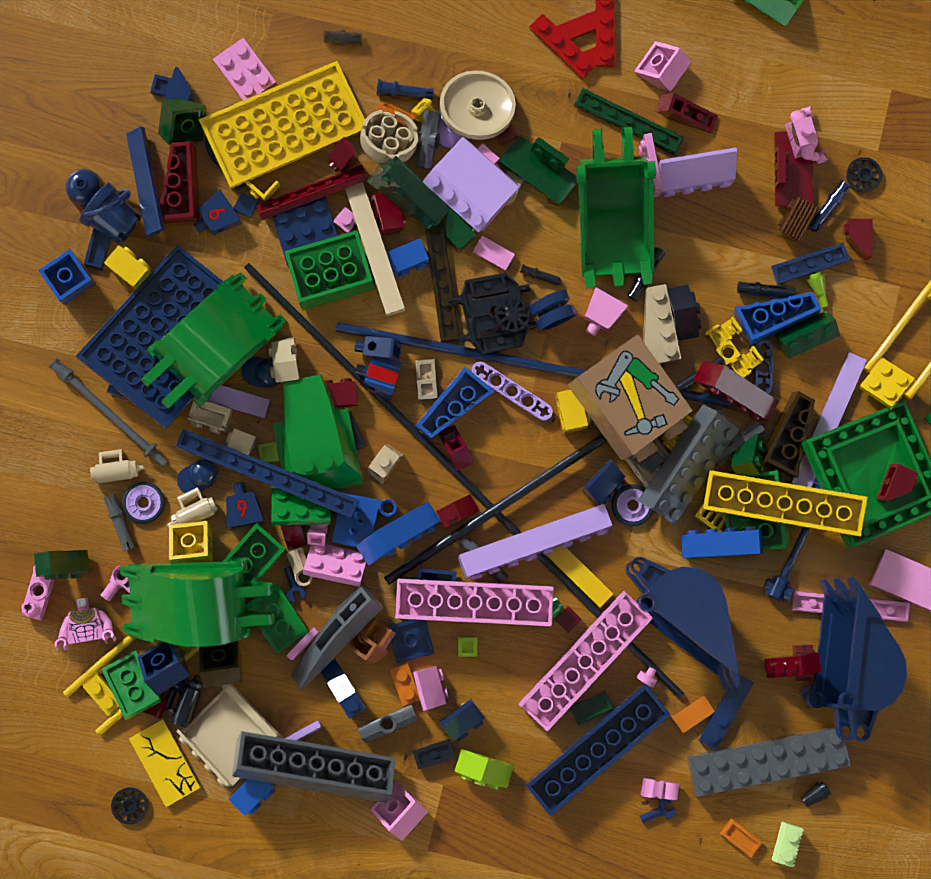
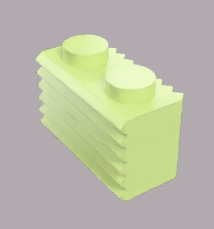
[772,822,804,867]

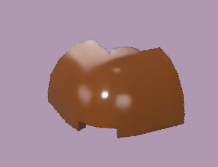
[350,618,396,663]

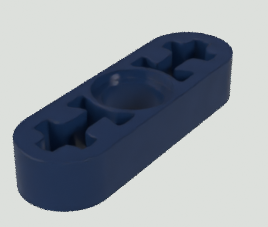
[754,340,773,394]

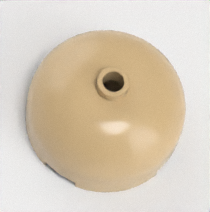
[360,110,418,166]

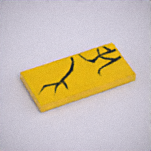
[129,719,201,807]

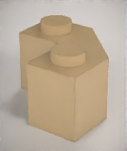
[268,337,300,383]

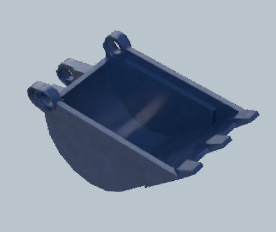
[625,557,740,691]
[805,577,907,742]

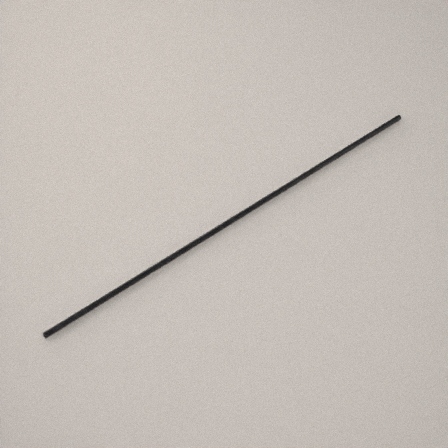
[244,263,685,699]

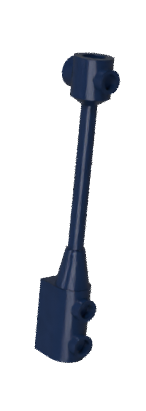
[763,477,821,602]

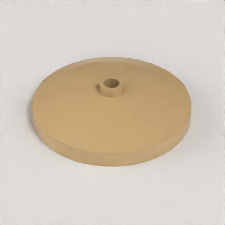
[440,71,516,140]

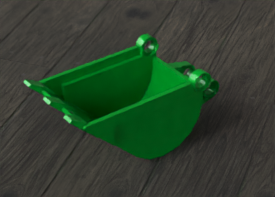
[576,127,656,289]
[141,272,286,408]
[120,558,275,647]

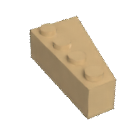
[643,284,681,365]

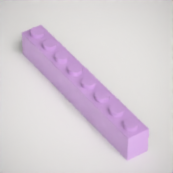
[458,504,612,581]

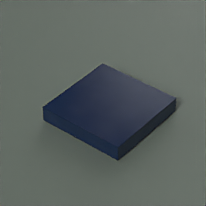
[388,619,434,663]

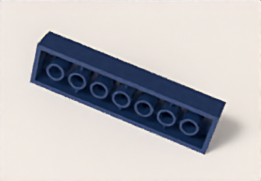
[525,684,671,816]

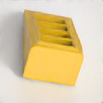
[693,502,726,532]

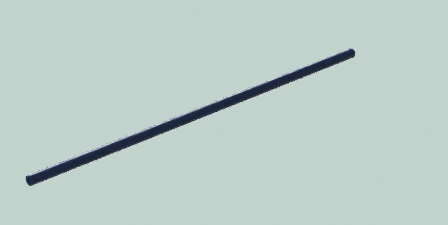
[336,322,730,408]

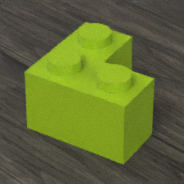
[455,749,514,790]

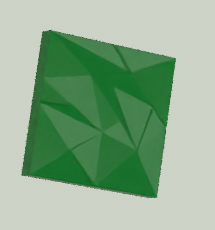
[801,400,931,550]

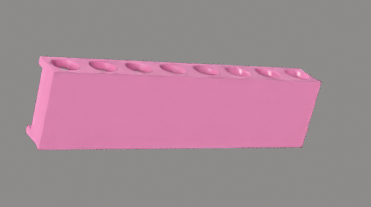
[868,549,931,612]
[395,579,553,626]
[519,591,653,731]

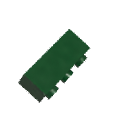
[775,311,840,359]
[34,550,90,580]

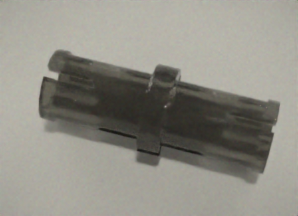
[324,30,362,46]

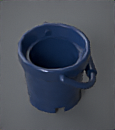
[79,183,142,245]

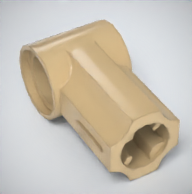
[286,548,314,586]

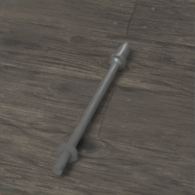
[49,358,168,467]

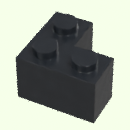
[667,285,701,341]

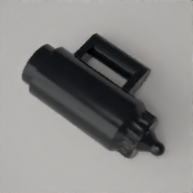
[165,675,202,728]

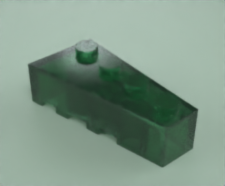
[367,156,450,229]

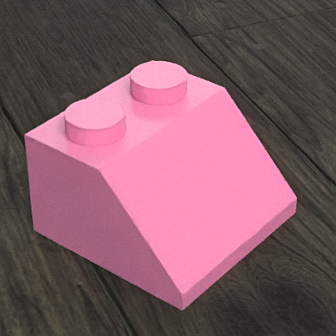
[634,41,691,92]
[413,666,449,711]
[370,781,428,841]

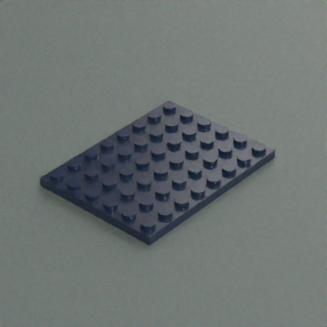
[76,245,224,430]

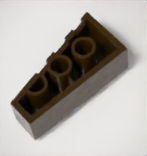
[764,391,815,478]

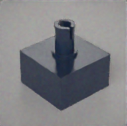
[138,642,190,695]

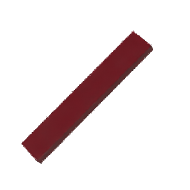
[257,165,368,220]

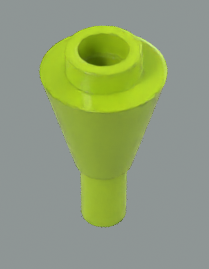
[807,272,829,308]

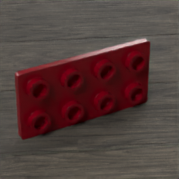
[774,132,813,207]

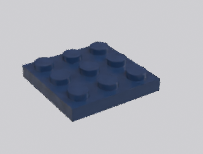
[272,196,338,267]

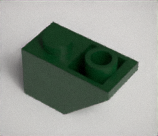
[446,207,476,253]
[731,434,767,477]

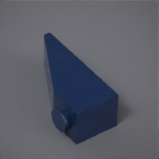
[321,658,367,719]

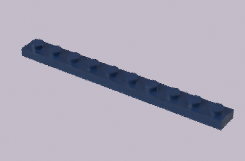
[175,429,360,518]

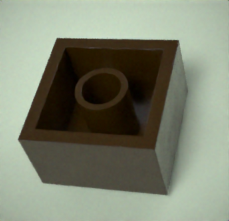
[199,640,242,688]

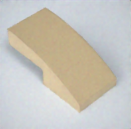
[415,359,437,400]

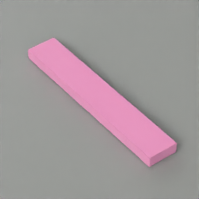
[792,591,910,622]

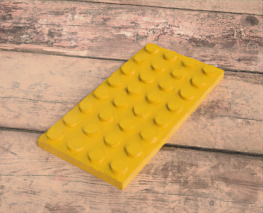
[199,61,365,189]

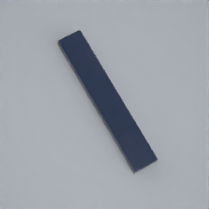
[126,126,165,237]

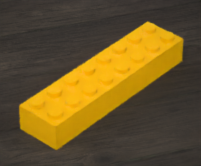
[703,470,867,537]

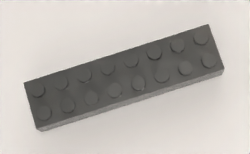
[686,727,850,797]
[232,731,395,803]

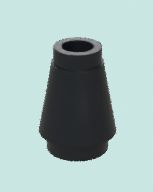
[801,781,831,807]

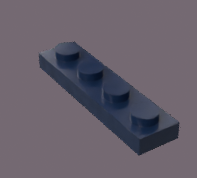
[771,242,850,285]
[699,674,754,750]

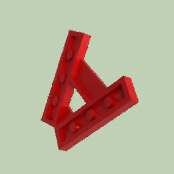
[529,0,615,80]

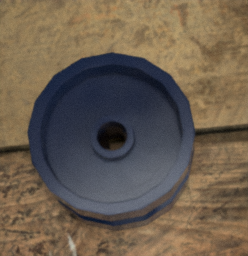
[529,289,577,332]

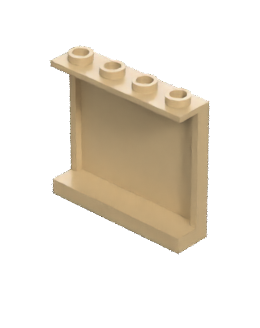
[176,684,283,789]

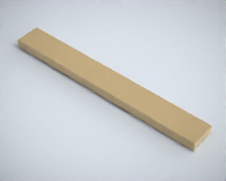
[345,182,405,316]

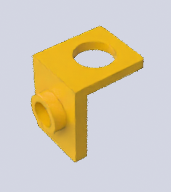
[411,98,435,124]
[245,180,280,202]

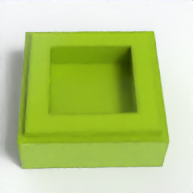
[258,442,280,463]
[458,637,478,657]

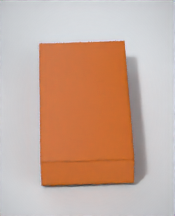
[672,695,715,733]
[720,818,763,858]

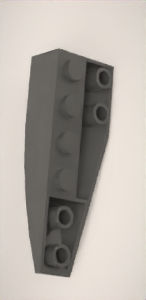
[292,582,383,690]

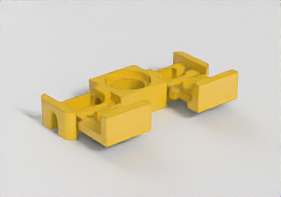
[705,317,764,378]

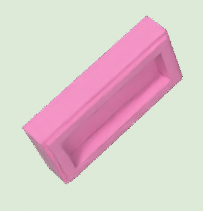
[473,236,515,271]
[286,627,320,660]

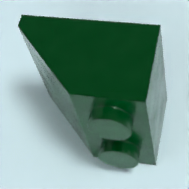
[158,98,207,145]

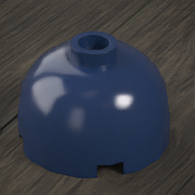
[65,169,104,208]

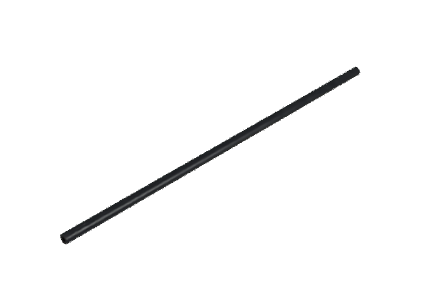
[384,356,726,585]

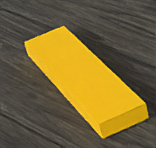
[546,546,613,608]

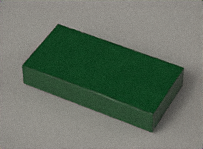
[570,691,613,725]

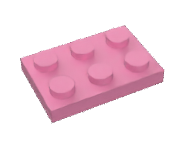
[213,38,277,100]
[638,133,663,198]
[303,544,366,587]

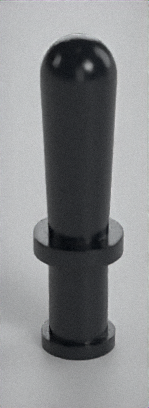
[520,264,561,285]

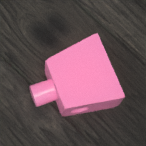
[584,287,628,337]

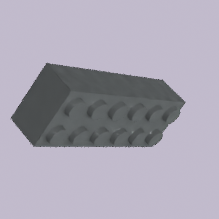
[638,404,739,525]

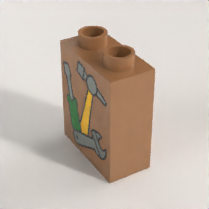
[567,335,693,462]

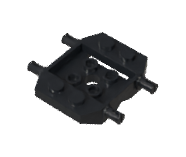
[448,272,538,355]

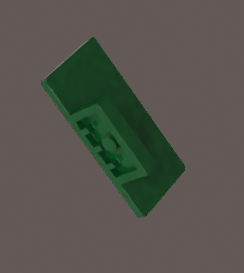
[498,136,577,205]

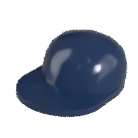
[242,357,281,388]
[177,459,218,493]

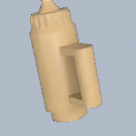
[90,449,144,484]
[167,487,219,528]

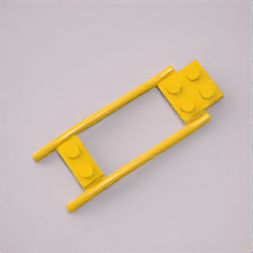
[860,281,931,410]
[63,634,199,736]

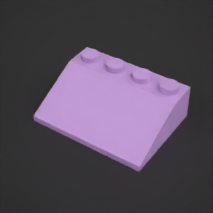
[423,137,520,232]
[658,147,737,197]

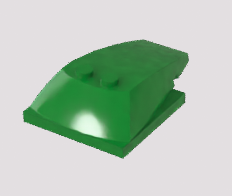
[272,375,363,490]

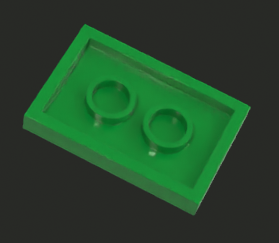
[272,487,331,525]
[245,584,309,654]
[102,650,161,720]

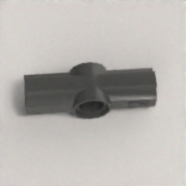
[415,110,441,170]
[716,421,767,467]
[358,704,418,743]

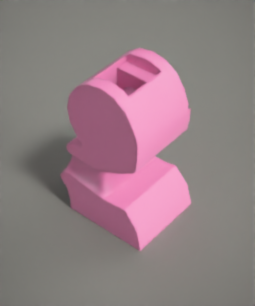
[307,525,328,547]
[641,777,680,800]

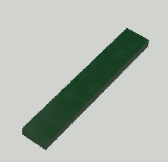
[574,88,684,155]

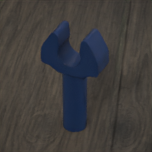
[284,566,306,603]
[640,799,677,823]

